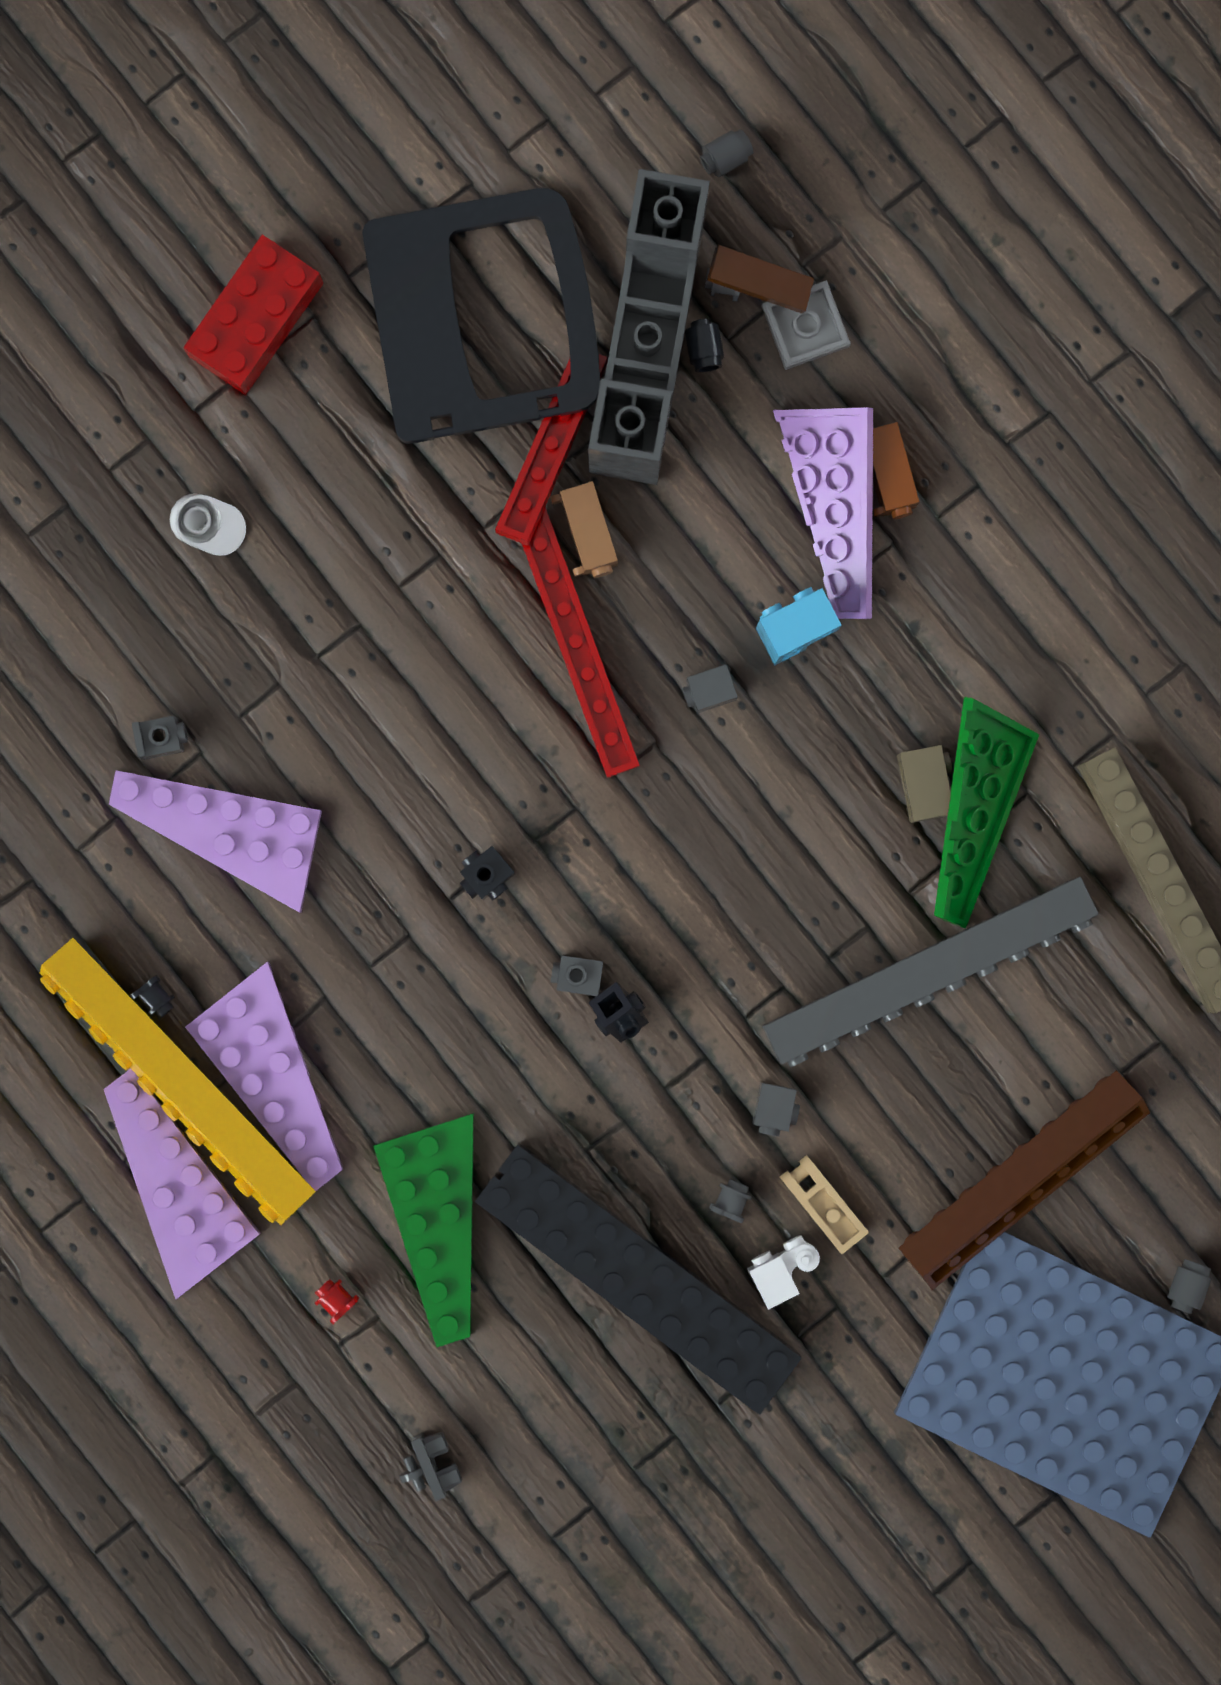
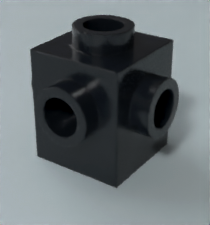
[460,846,515,901]
[588,982,649,1043]

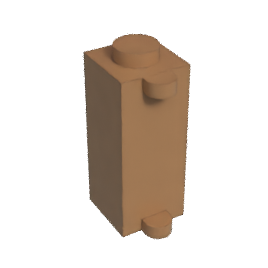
[550,481,618,578]

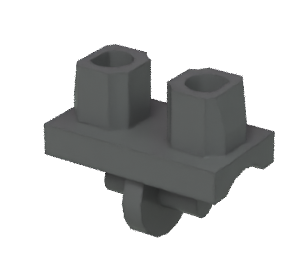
[399,1432,462,1501]

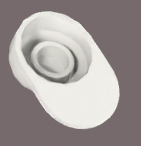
[170,493,246,556]

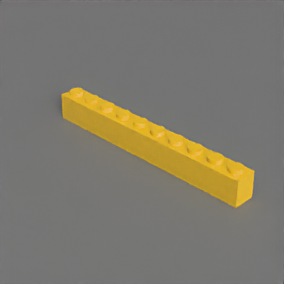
[40,938,316,1225]

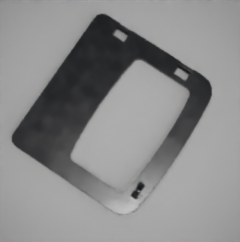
[362,188,601,444]

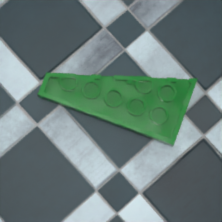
[934,697,1040,929]
[373,1113,474,1348]

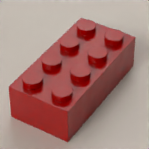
[183,234,324,395]

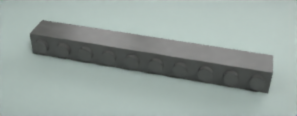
[762,876,1099,1067]

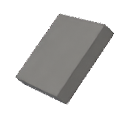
[762,280,851,370]

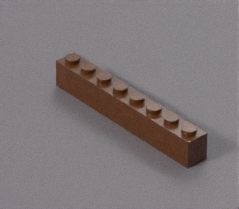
[899,1070,1150,1291]

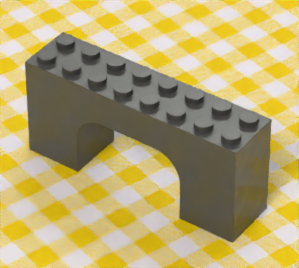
[588,169,710,485]

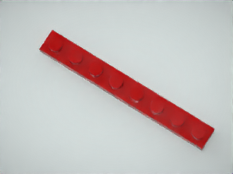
[521,507,640,778]

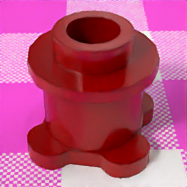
[315,1279,360,1324]

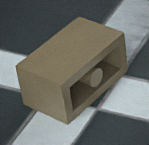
[897,745,952,824]

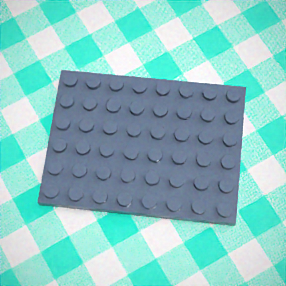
[894,1232,1221,1538]

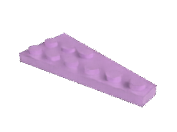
[773,407,873,619]
[109,771,322,913]
[185,962,343,1191]
[104,1069,261,1300]

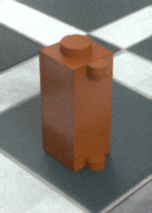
[873,422,920,519]

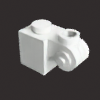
[747,1235,820,1310]

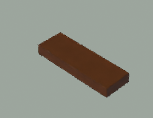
[707,245,814,314]

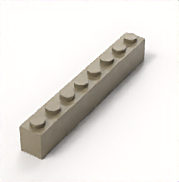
[1077,747,1221,1013]

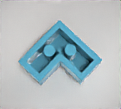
[756,587,842,666]

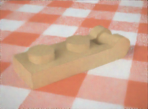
[780,1155,869,1254]

